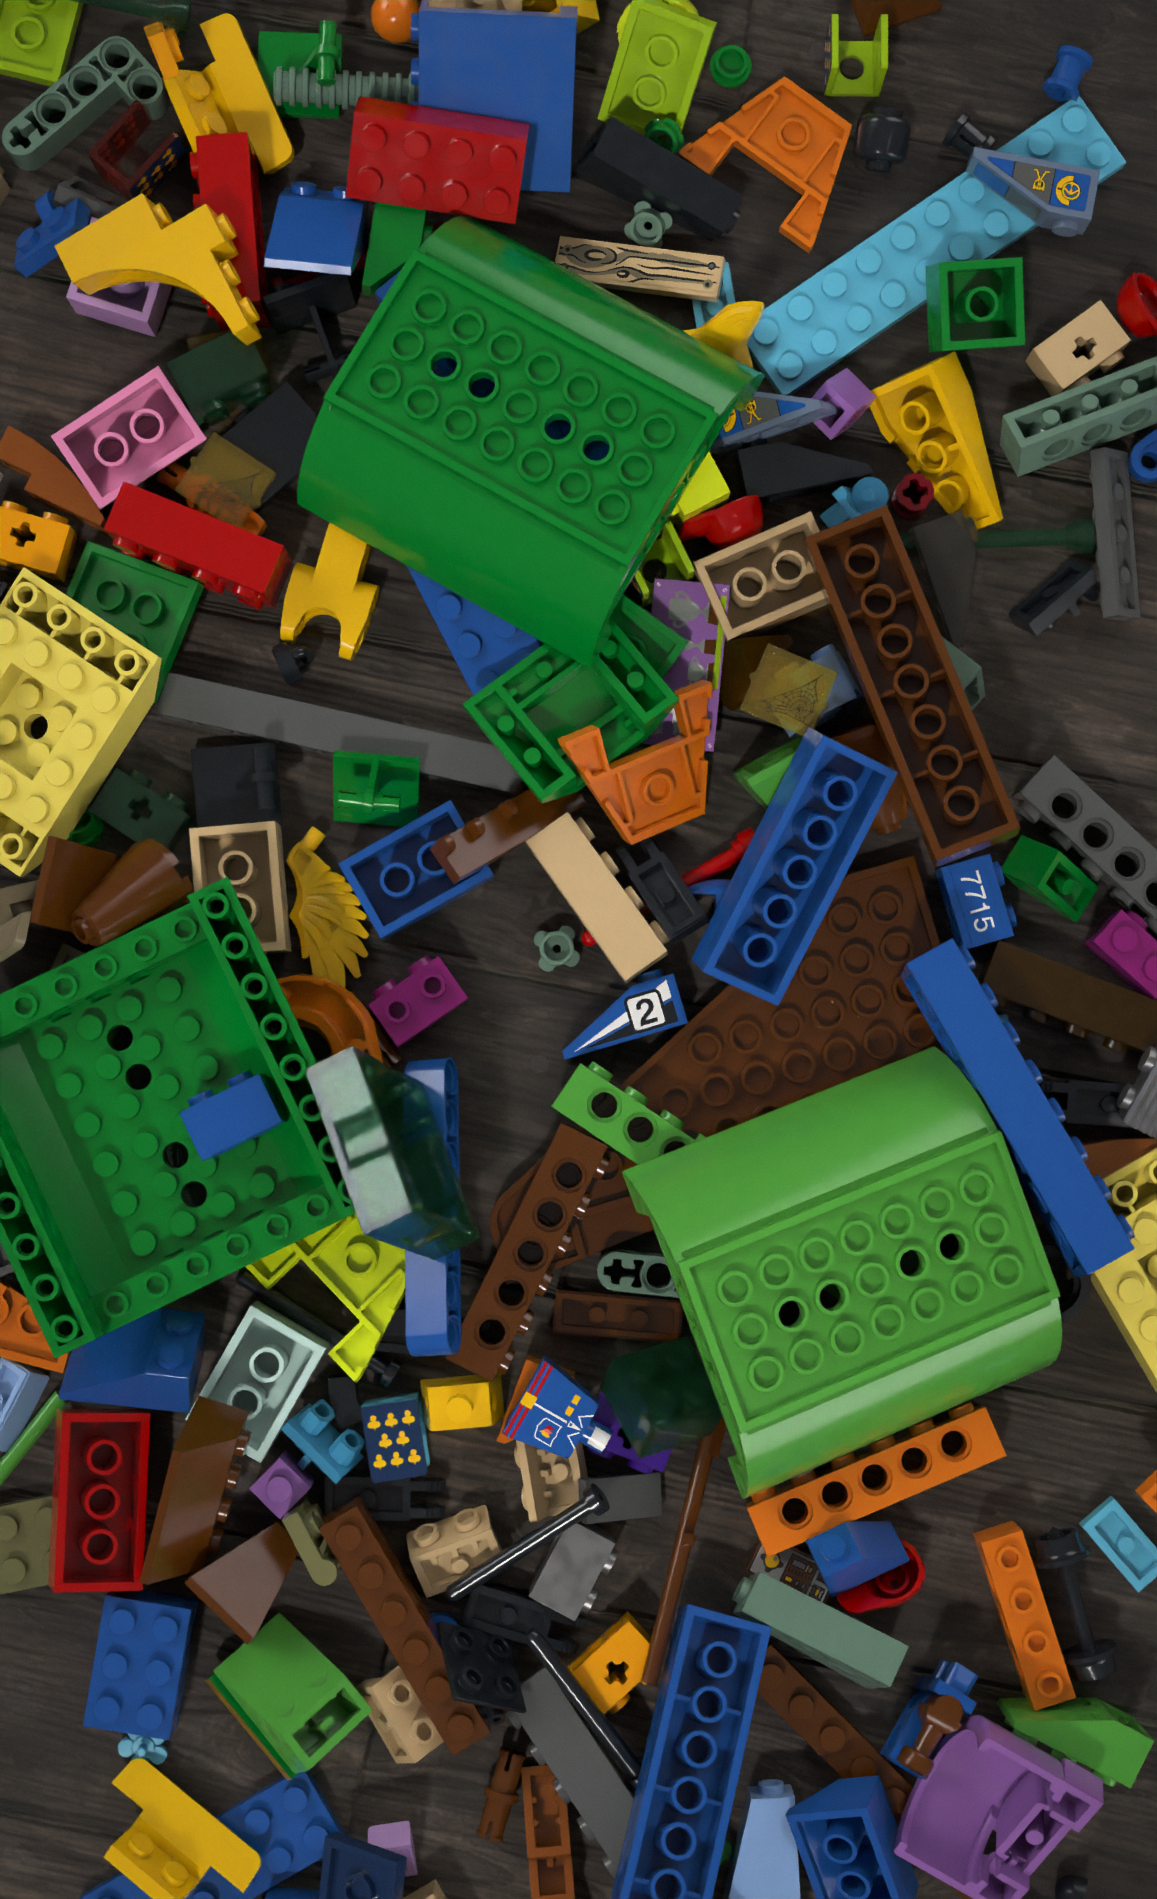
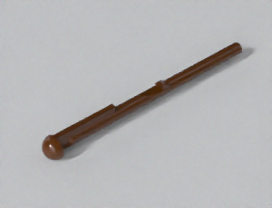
[641,1388,726,1685]

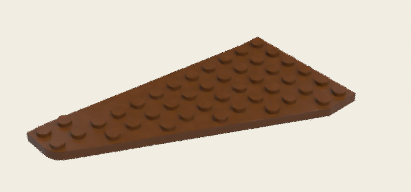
[490,856,946,1285]

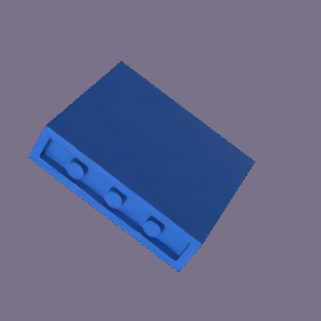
[411,0,578,192]

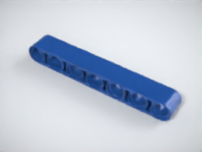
[404,1057,461,1357]

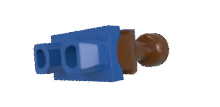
[879,1660,978,1780]

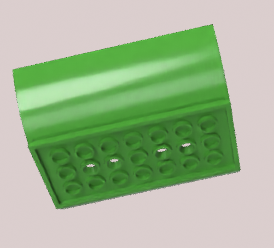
[621,1046,1062,1499]

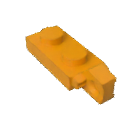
[143,21,184,80]

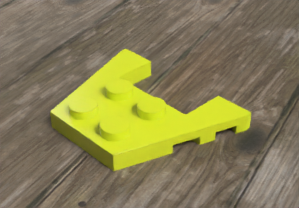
[245,1212,405,1383]

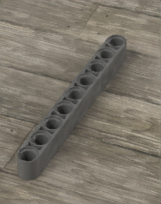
[156,673,526,797]

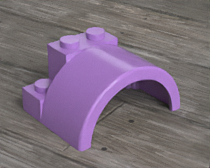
[894,1715,1104,1899]

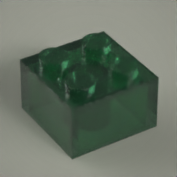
[167,331,272,427]
[600,1336,723,1459]

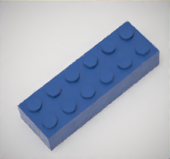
[691,727,898,1006]

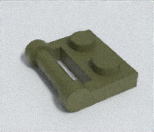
[282,1496,340,1586]

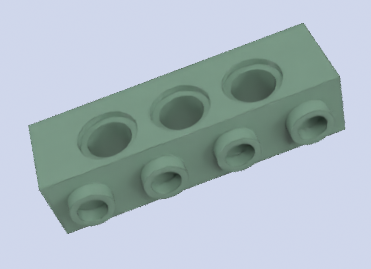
[1000,356,1157,477]

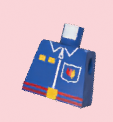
[502,1355,613,1459]

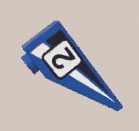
[562,969,688,1059]

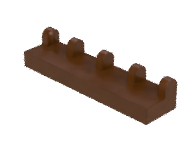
[430,789,587,884]

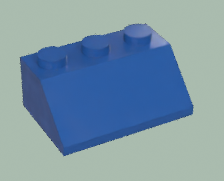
[786,1775,919,1899]

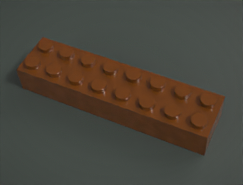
[805,505,1021,868]

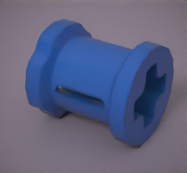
[1042,45,1093,103]

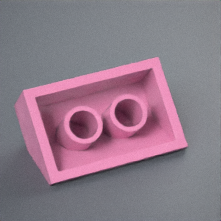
[51,366,207,510]

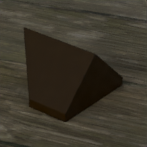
[719,635,794,711]

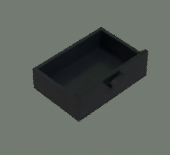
[203,381,317,513]

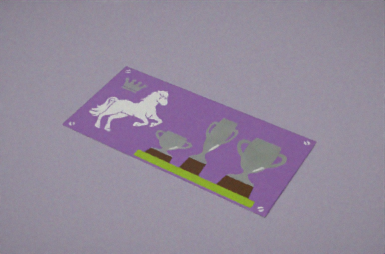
[642,578,730,752]

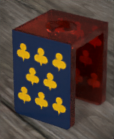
[87,100,187,201]

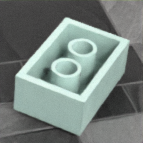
[185,1300,330,1463]

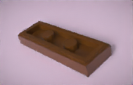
[552,1288,683,1344]

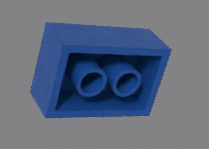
[338,800,494,941]
[83,1589,199,1740]

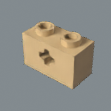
[1025,300,1131,397]

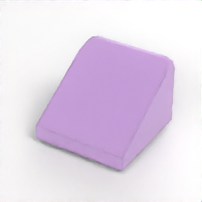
[368,1821,418,1877]

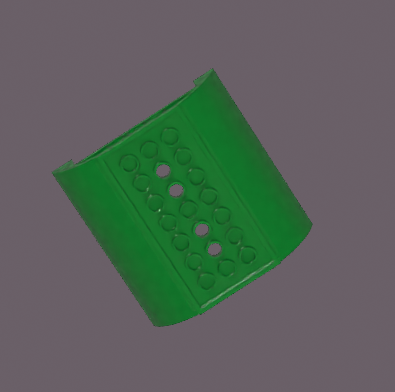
[297,216,765,669]
[0,876,357,1359]

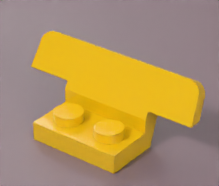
[162,13,295,174]
[104,1758,262,1899]

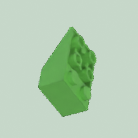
[213,1613,373,1774]
[997,1697,1154,1789]

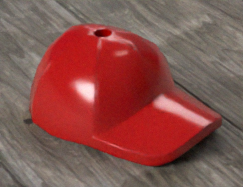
[1116,272,1157,338]
[678,495,764,550]
[837,1540,926,1614]

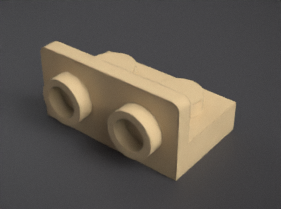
[406,1505,508,1598]
[355,1665,444,1764]

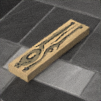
[555,236,726,303]

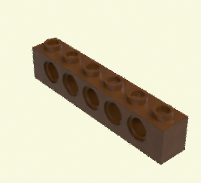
[445,1122,611,1382]

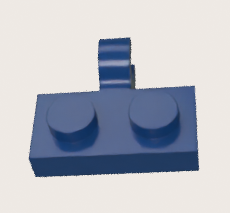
[14,190,90,278]

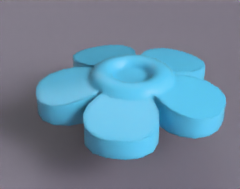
[118,1734,168,1765]

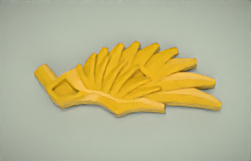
[286,826,369,988]

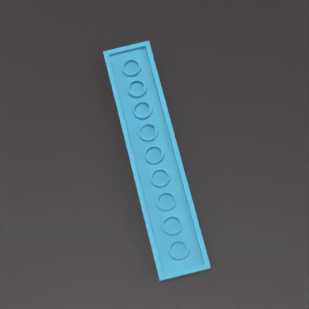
[747,96,1126,396]

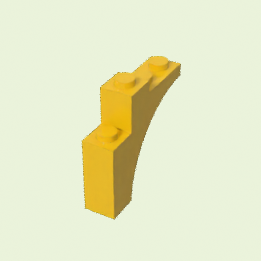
[54,193,262,346]

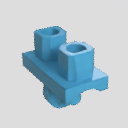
[820,477,889,528]
[281,1399,365,1484]

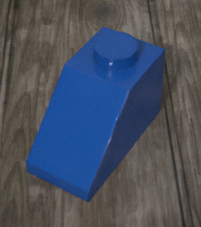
[806,1521,910,1598]

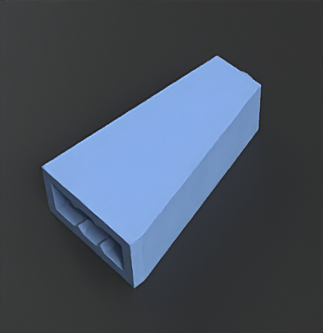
[722,1779,800,1899]

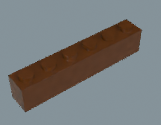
[319,1495,491,1756]

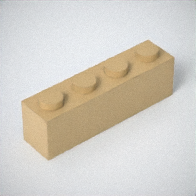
[526,812,669,984]

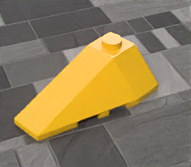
[869,351,1003,534]

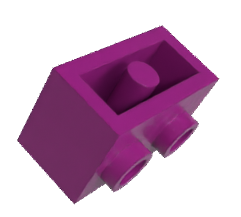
[1083,910,1157,999]
[368,955,469,1047]

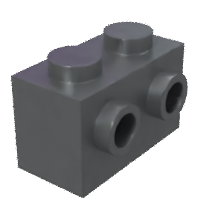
[529,1521,619,1621]

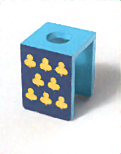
[361,1391,430,1483]

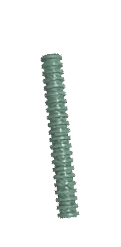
[273,66,419,110]

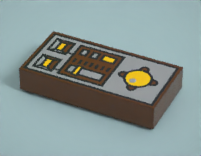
[744,1539,830,1604]

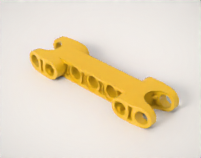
[280,523,379,661]

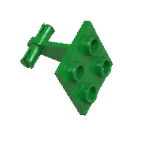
[257,20,343,119]
[333,750,420,827]

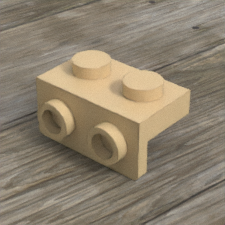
[514,1440,588,1522]

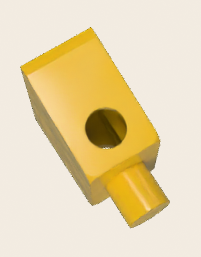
[420,1373,505,1431]

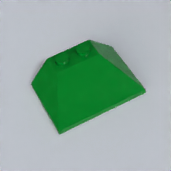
[462,617,679,804]

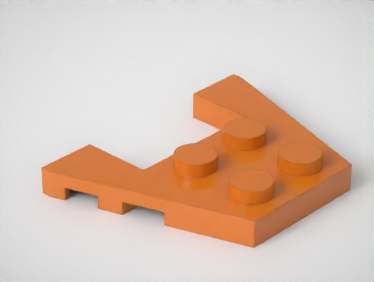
[678,76,852,253]
[558,679,713,845]

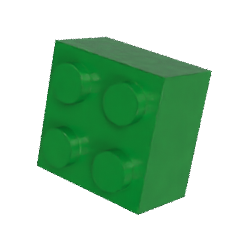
[925,257,1025,353]

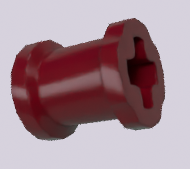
[891,473,934,520]

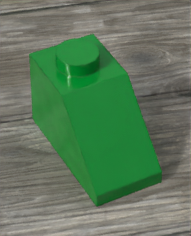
[362,202,433,296]
[1001,835,1098,923]

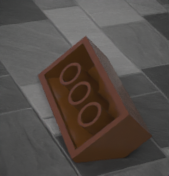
[139,1396,252,1585]

